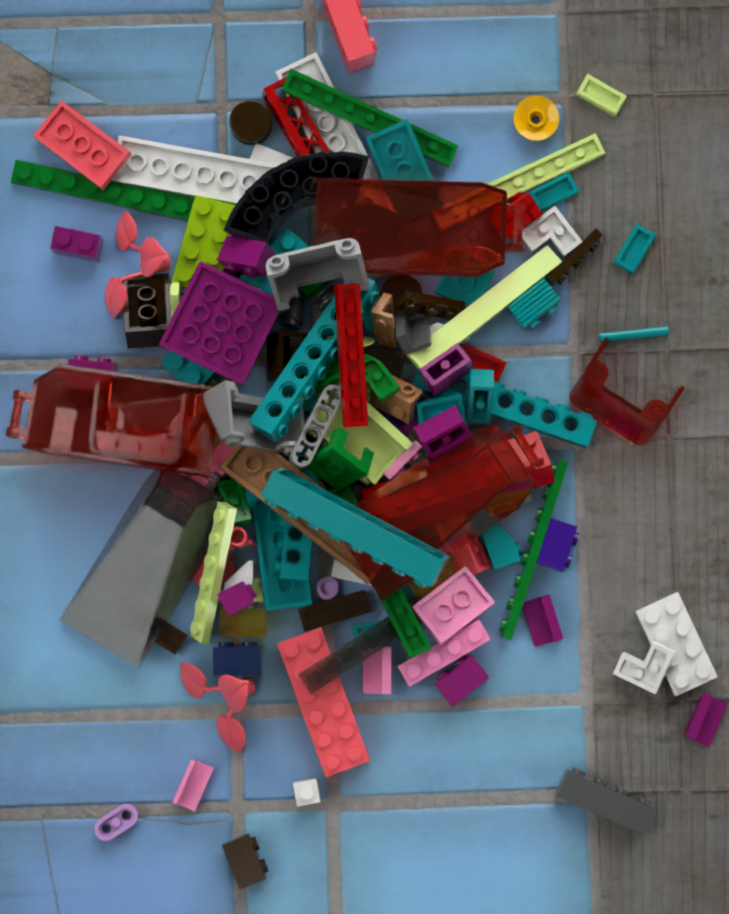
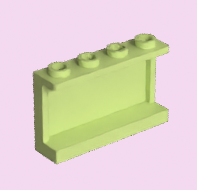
[305,383,413,486]

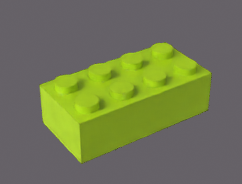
[171,195,235,291]

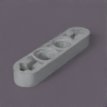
[289,384,341,469]

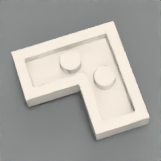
[518,206,583,257]
[613,641,675,694]

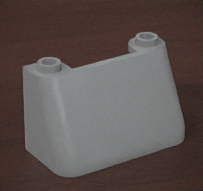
[266,238,370,311]
[203,380,306,456]

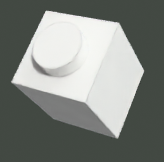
[293,777,321,807]

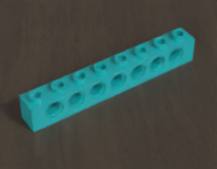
[248,278,380,443]
[413,369,597,449]
[274,395,322,583]

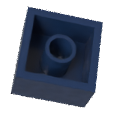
[213,642,263,676]

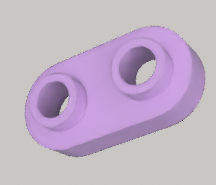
[94,803,139,841]

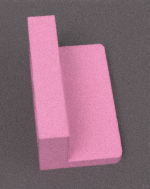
[363,647,391,694]
[172,758,214,811]

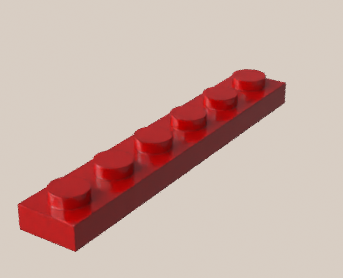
[334,283,368,428]

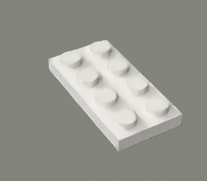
[635,592,718,697]

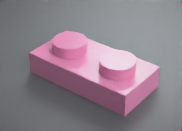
[383,439,423,480]

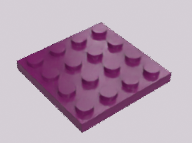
[159,261,280,386]

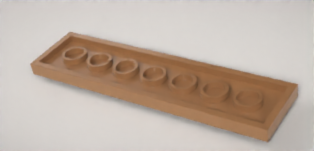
[219,446,385,585]

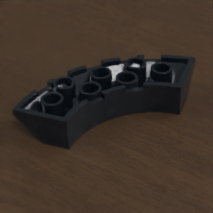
[224,151,369,245]

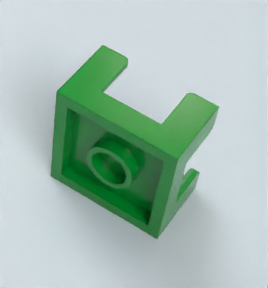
[305,427,374,491]

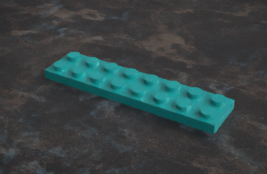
[251,452,312,611]

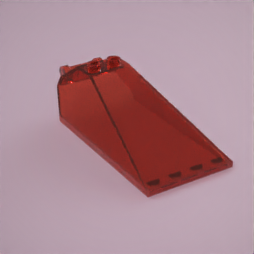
[316,178,526,277]
[6,363,216,477]
[342,424,545,600]

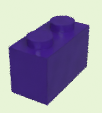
[536,518,579,572]

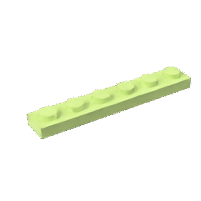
[190,502,237,644]

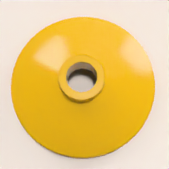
[513,95,559,141]

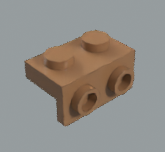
[371,293,399,349]
[370,375,423,424]

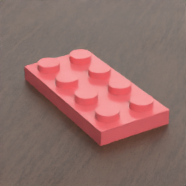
[33,100,132,190]

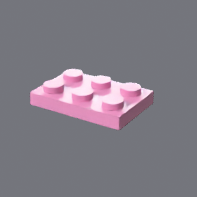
[411,566,495,645]

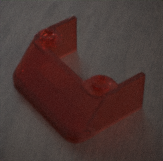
[569,338,684,446]
[89,382,197,464]

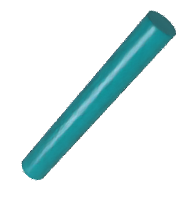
[599,326,669,342]

